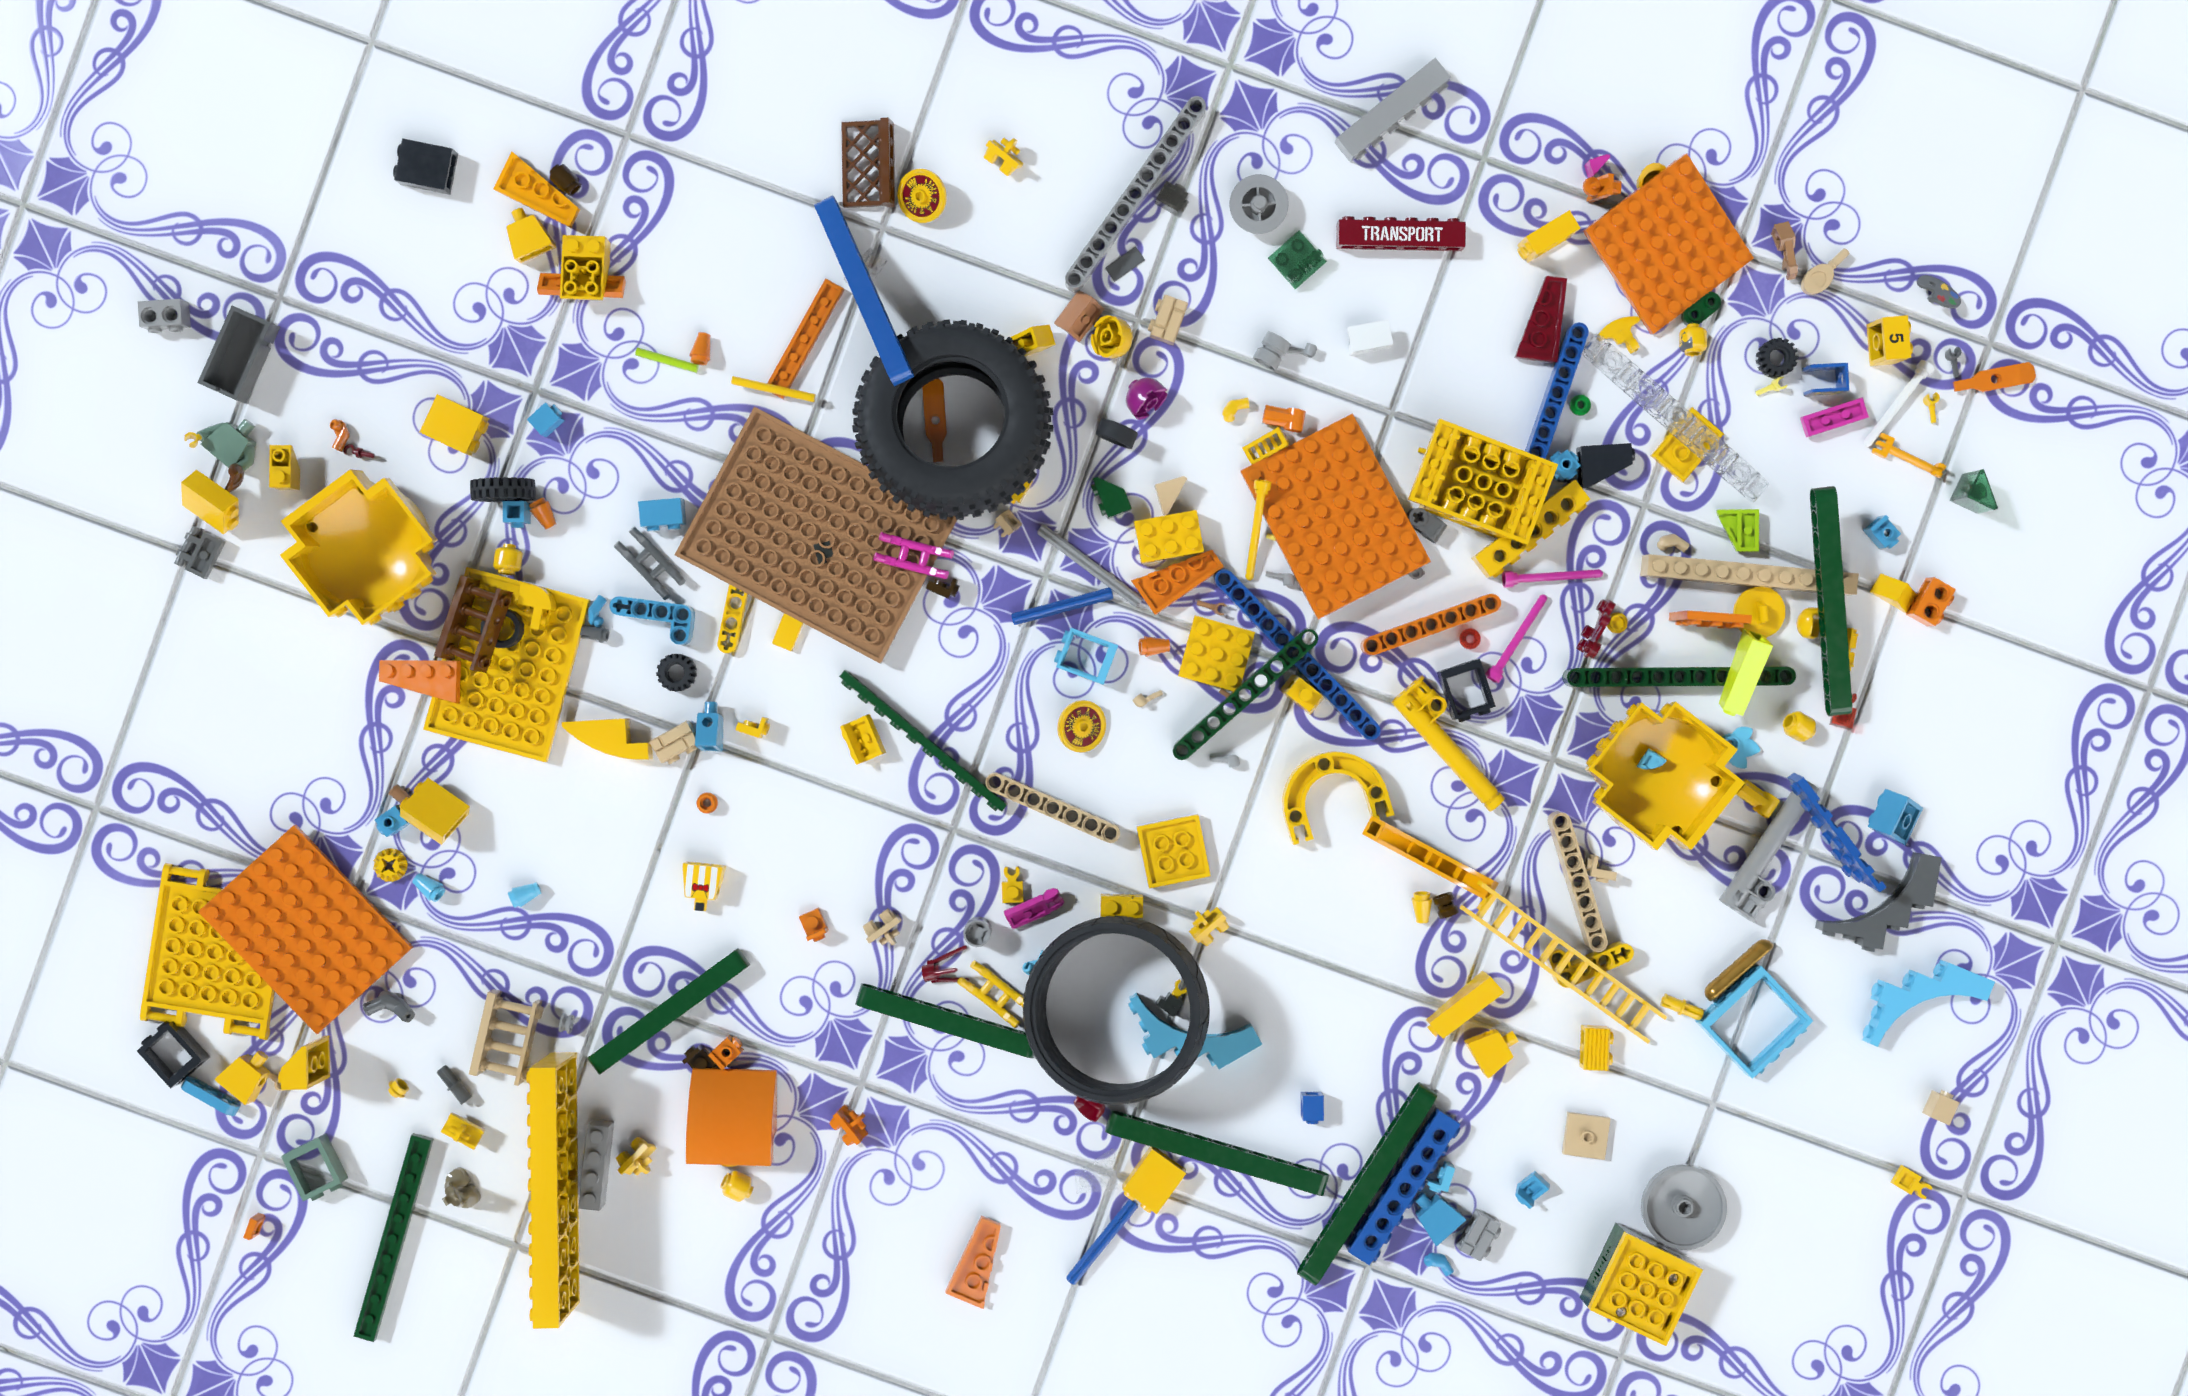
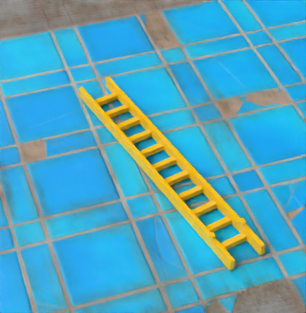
[1460,880,1667,1044]

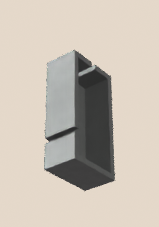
[197,305,280,404]

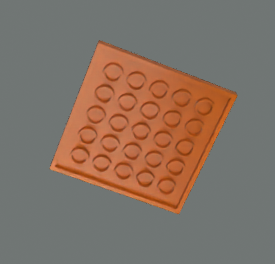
[1583,153,1754,334]

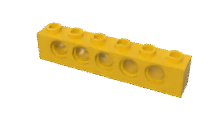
[1471,480,1590,578]

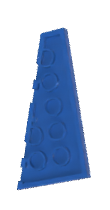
[1787,773,1887,892]

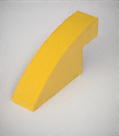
[562,718,653,760]

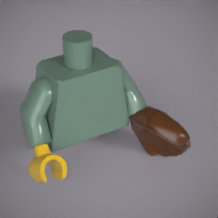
[184,419,256,493]

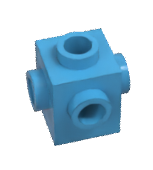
[1549,450,1581,482]

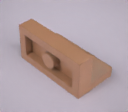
[1054,290,1104,343]

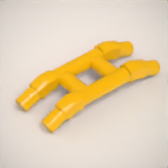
[957,960,1024,1028]

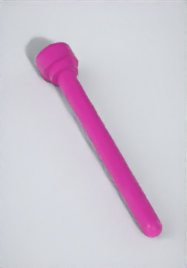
[1502,569,1603,588]
[1485,594,1547,684]

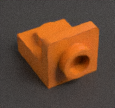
[799,907,829,942]

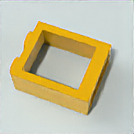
[1517,210,1580,263]

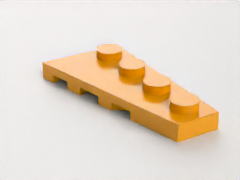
[493,152,580,228]

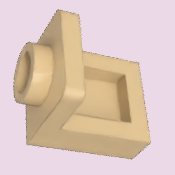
[1585,854,1617,883]

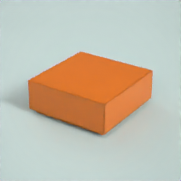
[243,1213,265,1240]

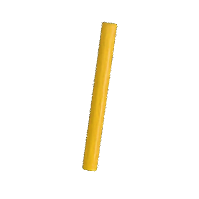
[731,376,816,402]

